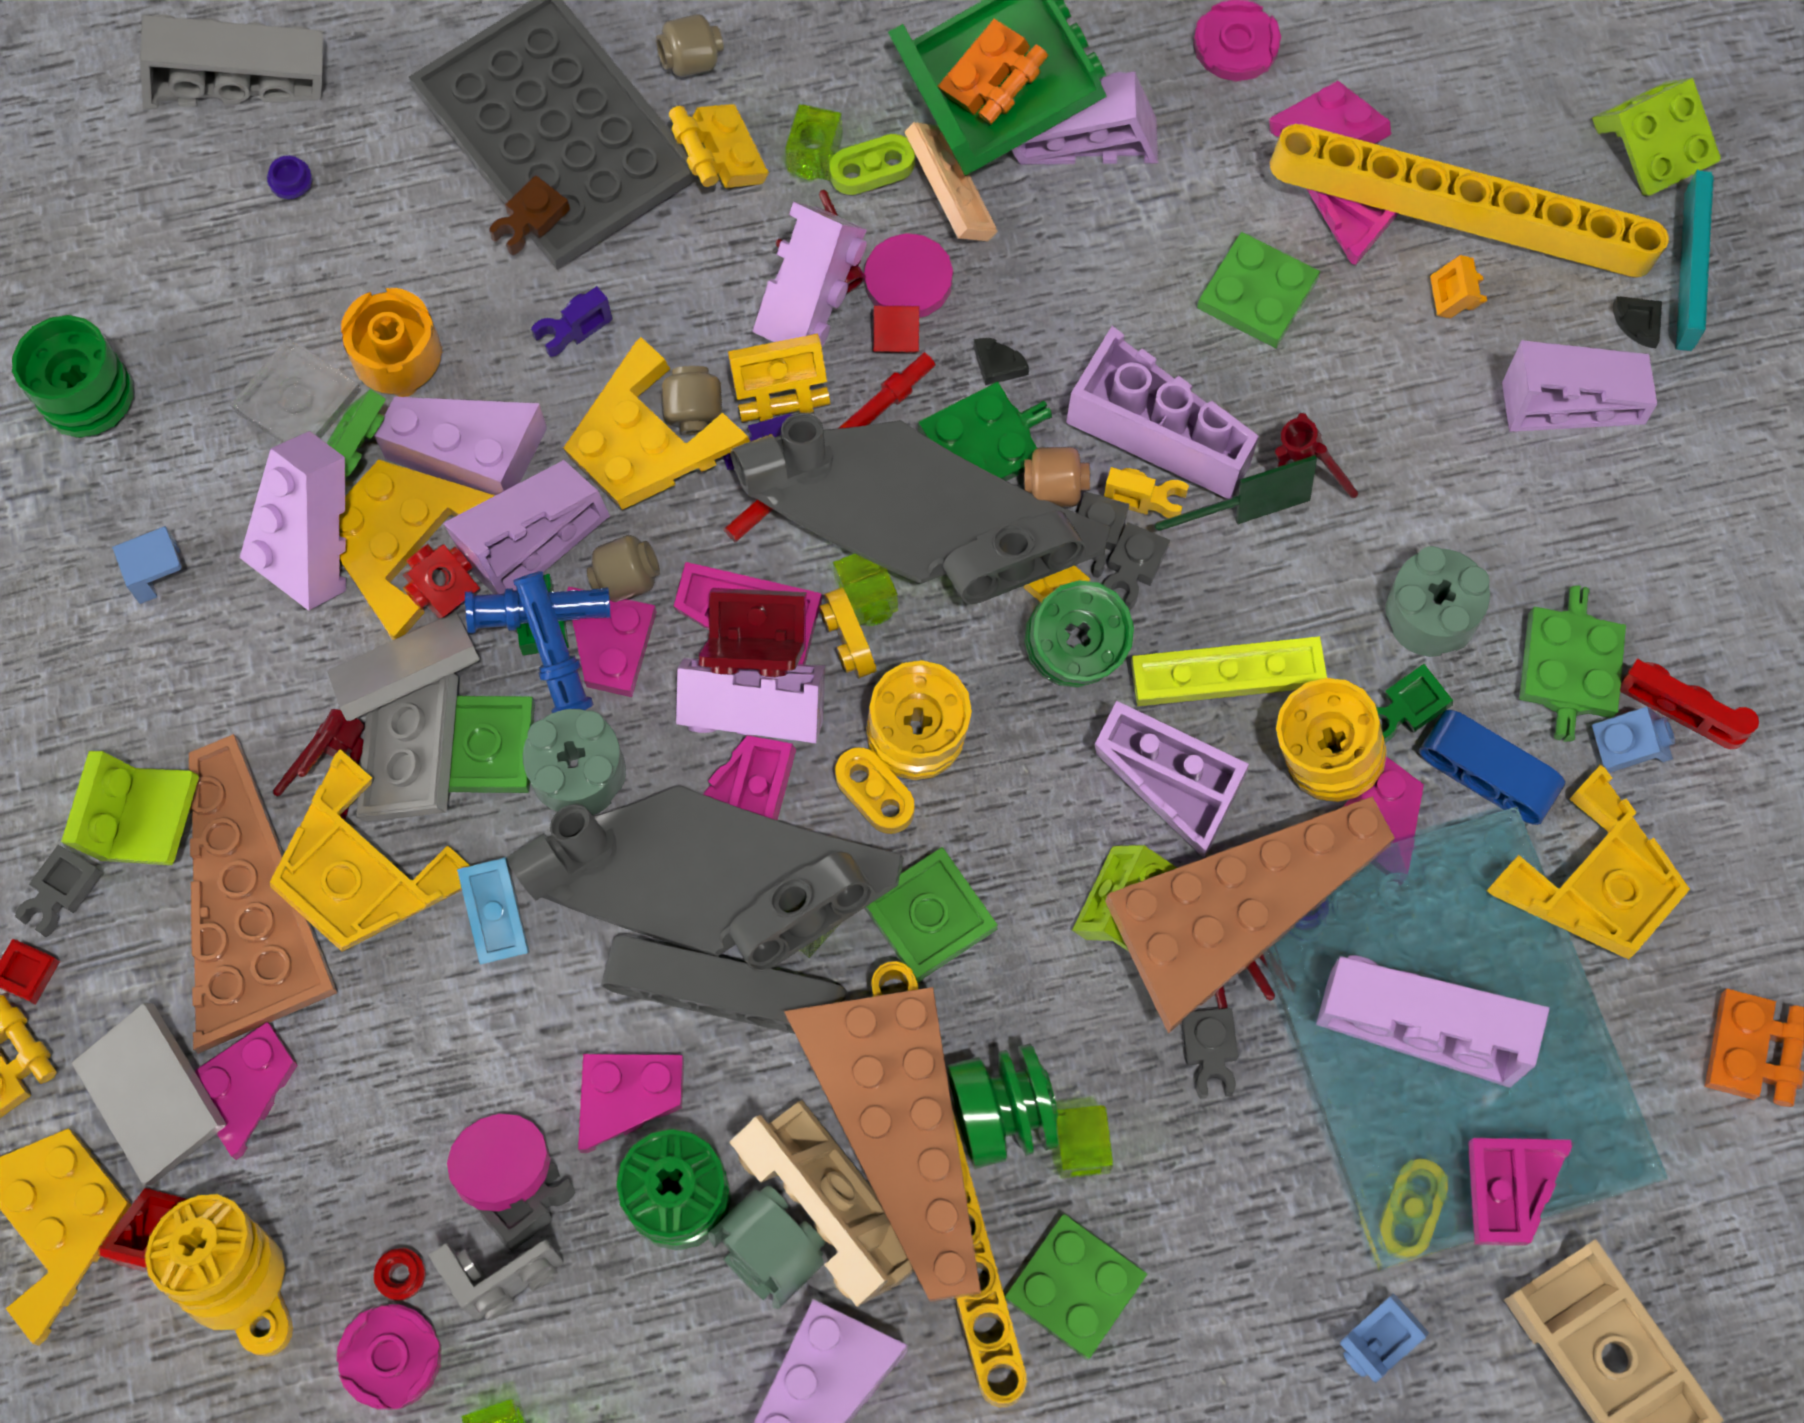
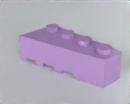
[1066,326,1259,499]

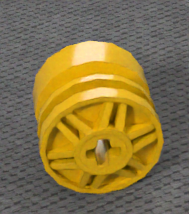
[866,660,972,780]
[1276,678,1387,802]
[145,1194,285,1330]

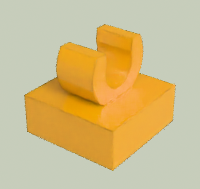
[1430,255,1488,319]

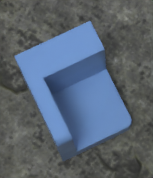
[112,526,182,604]

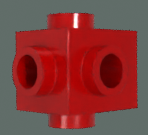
[403,544,480,619]

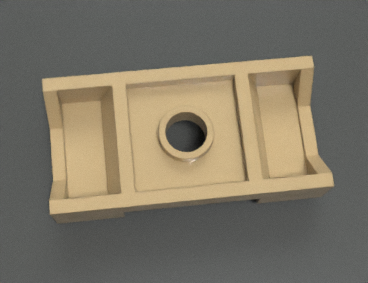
[729,1100,914,1306]
[1504,1239,1724,1423]

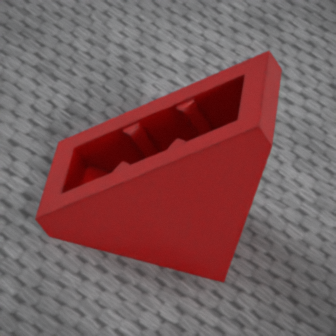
[99,1188,188,1272]

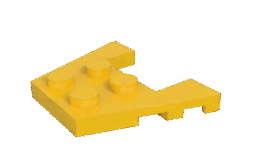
[563,337,750,510]
[339,459,495,640]
[270,749,470,952]
[1486,764,1690,960]
[0,1129,132,1346]

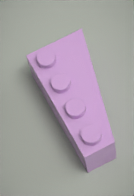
[1316,955,1550,1088]
[754,1299,908,1423]

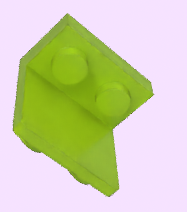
[1592,78,1721,196]
[61,751,199,866]
[1072,845,1177,951]

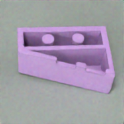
[1012,71,1158,164]
[752,202,867,348]
[1502,340,1657,432]
[374,397,547,496]
[239,431,346,611]
[443,460,610,594]
[676,658,825,743]
[1095,701,1249,858]

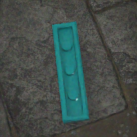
[1676,170,1714,352]

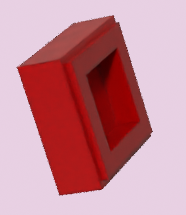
[874,305,920,352]
[0,938,60,1005]

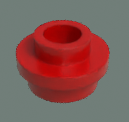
[373,1248,426,1301]

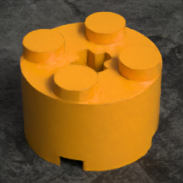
[341,288,443,397]

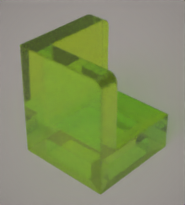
[1057,1105,1113,1179]

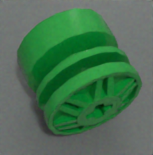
[12,315,133,438]
[1024,580,1134,688]
[947,1043,1059,1170]
[616,1129,732,1251]

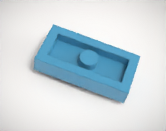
[457,858,529,965]

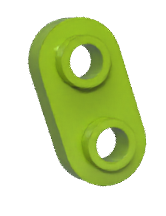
[829,134,915,195]

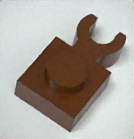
[489,175,570,255]

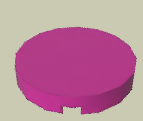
[1193,0,1281,82]
[864,233,953,318]
[447,1114,550,1211]
[337,1304,441,1410]

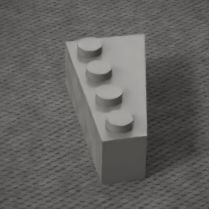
[140,14,323,109]

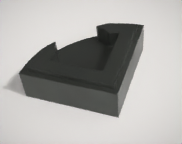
[1613,296,1662,349]
[973,338,1029,386]

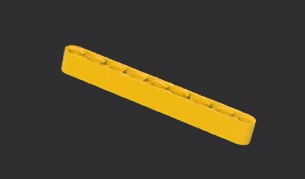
[1270,124,1669,277]
[871,961,1027,1408]

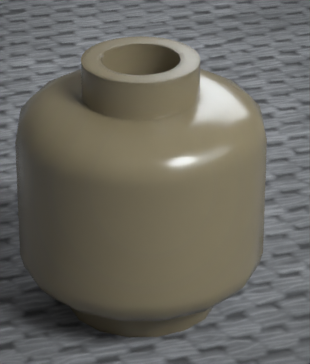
[656,14,723,77]
[662,366,723,435]
[587,535,660,602]

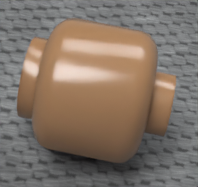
[1024,447,1090,507]

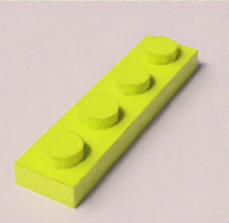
[1131,636,1327,707]

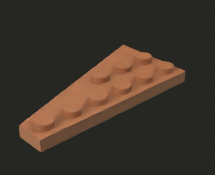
[189,734,337,1054]
[1105,796,1395,1034]
[784,987,981,1302]

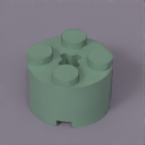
[1385,546,1490,657]
[523,709,626,816]
[708,1185,825,1309]

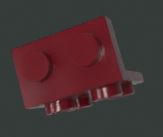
[699,588,807,677]

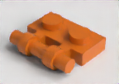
[938,19,1049,125]
[1704,988,1804,1107]

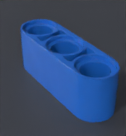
[1419,710,1565,825]

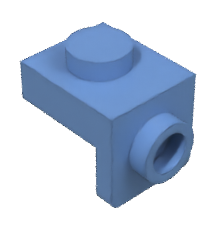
[1592,707,1675,773]
[1340,1293,1429,1383]

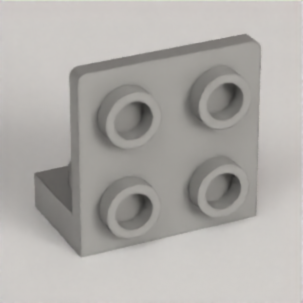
[429,1240,564,1321]

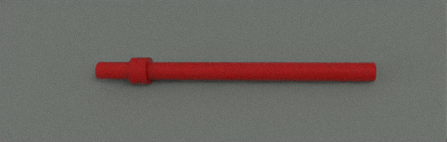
[724,352,936,542]

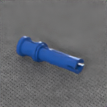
[513,571,594,713]
[465,587,611,634]

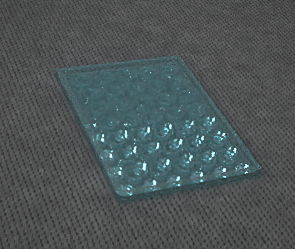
[1263,807,1668,1271]

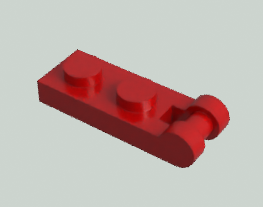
[1620,658,1759,750]

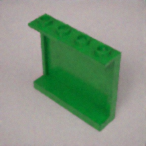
[888,0,1107,176]

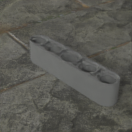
[601,936,847,1034]

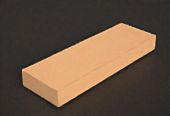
[905,122,998,241]

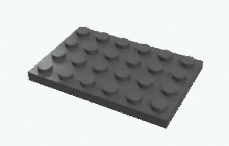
[408,0,699,270]

